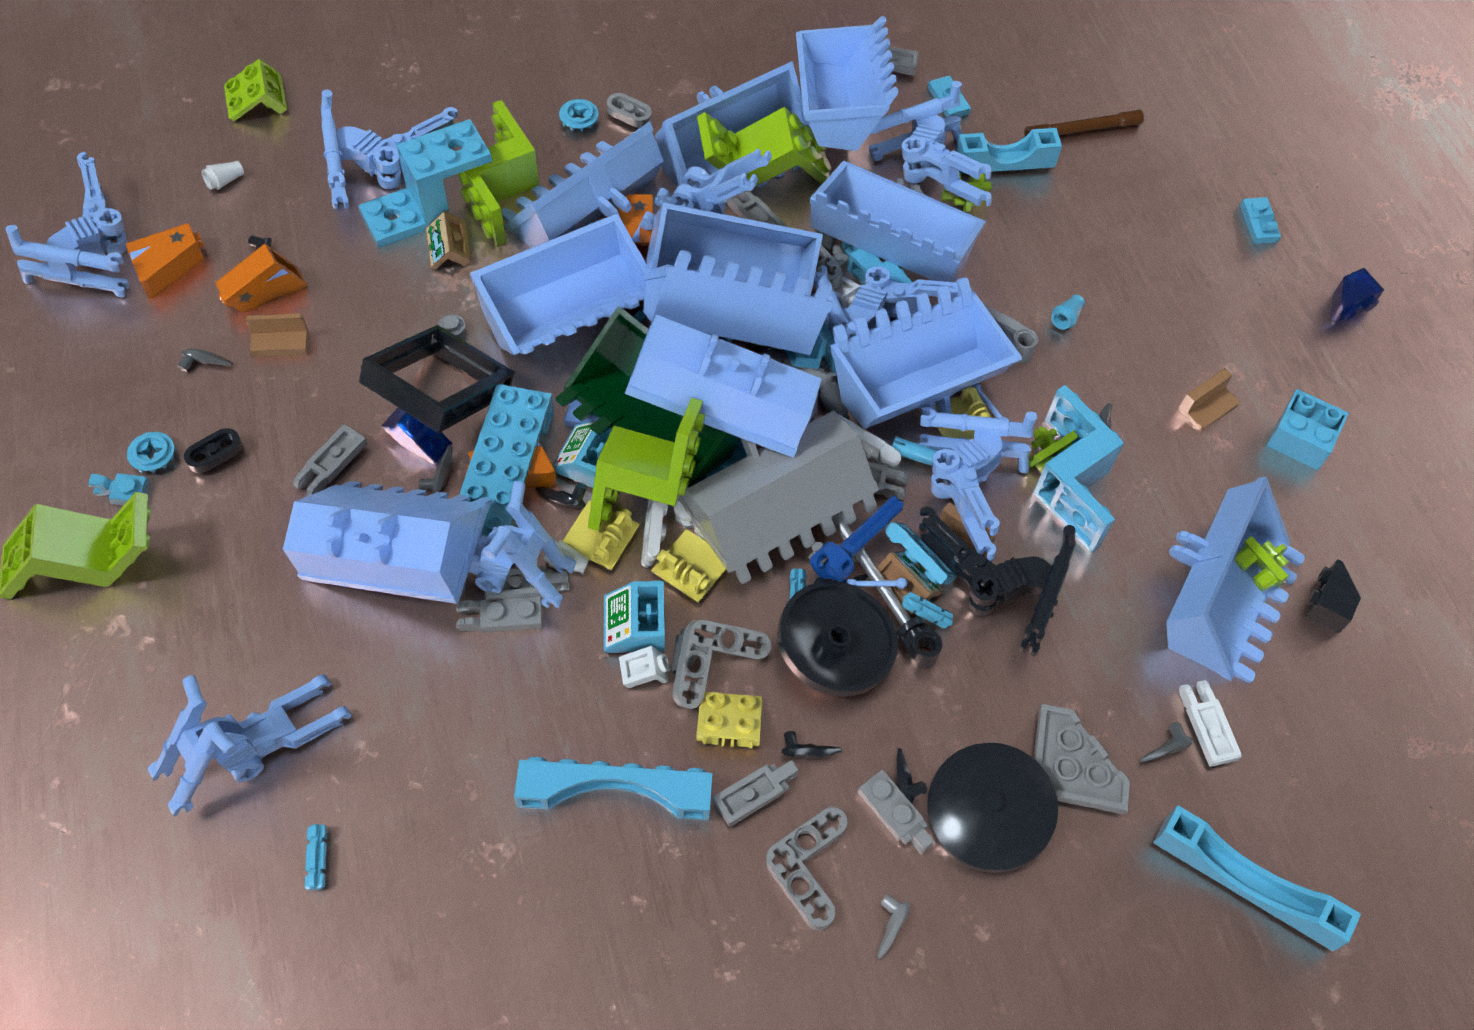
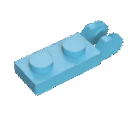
[885,522,956,585]

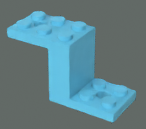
[358,119,492,248]
[1033,385,1124,553]

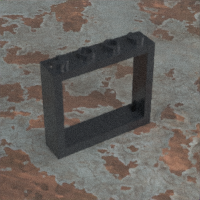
[359,325,515,433]

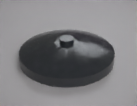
[777,581,898,696]
[927,743,1058,873]

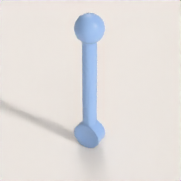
[972,383,1008,419]
[845,577,908,589]

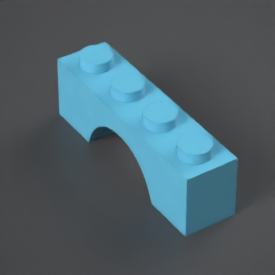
[955,128,1062,174]

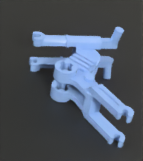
[869,81,992,206]
[321,90,458,210]
[639,149,772,230]
[5,152,130,297]
[811,265,972,338]
[919,407,1037,561]
[468,481,576,608]
[148,674,352,816]

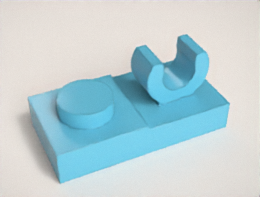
[1240,197,1281,244]

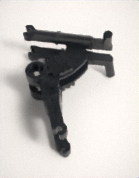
[918,507,1076,656]

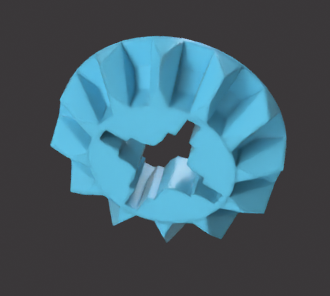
[559,99,599,132]
[127,432,176,474]

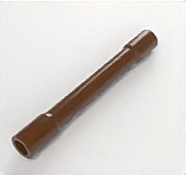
[1024,109,1144,137]

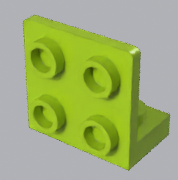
[224,58,287,122]

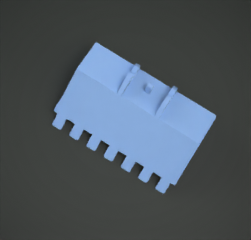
[647,202,823,296]
[625,314,822,458]
[283,481,493,604]

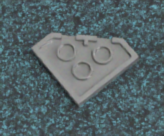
[1034,704,1130,815]

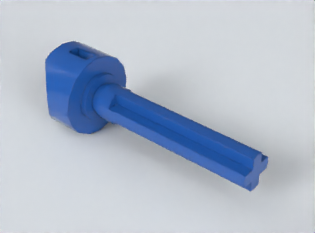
[810,496,904,582]

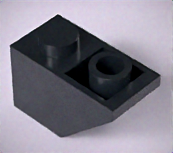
[1306,559,1361,633]

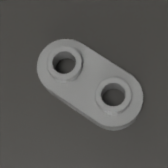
[607,93,652,128]

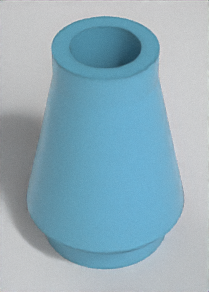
[1051,295,1085,330]

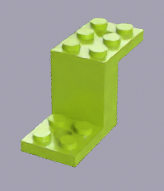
[457,100,539,246]
[697,107,831,187]
[588,398,706,531]
[0,492,151,600]

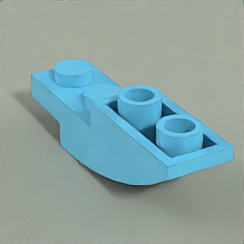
[841,241,913,285]

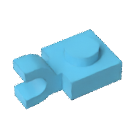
[88,473,149,505]

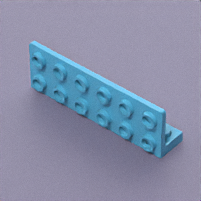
[459,384,554,537]

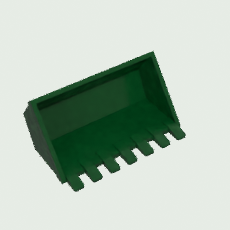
[555,306,741,488]

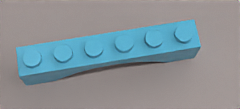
[514,757,712,820]
[1153,805,1361,951]

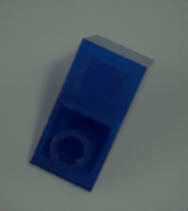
[1330,268,1384,324]
[381,407,453,464]

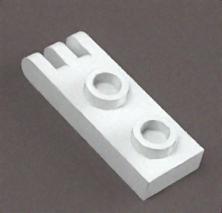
[641,499,668,568]

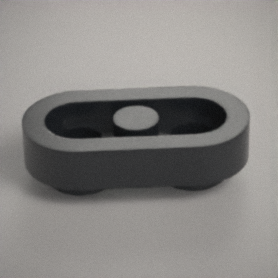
[184,428,242,473]

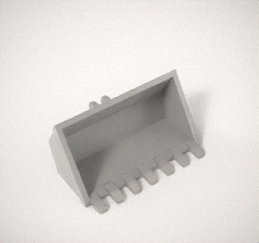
[678,410,879,584]

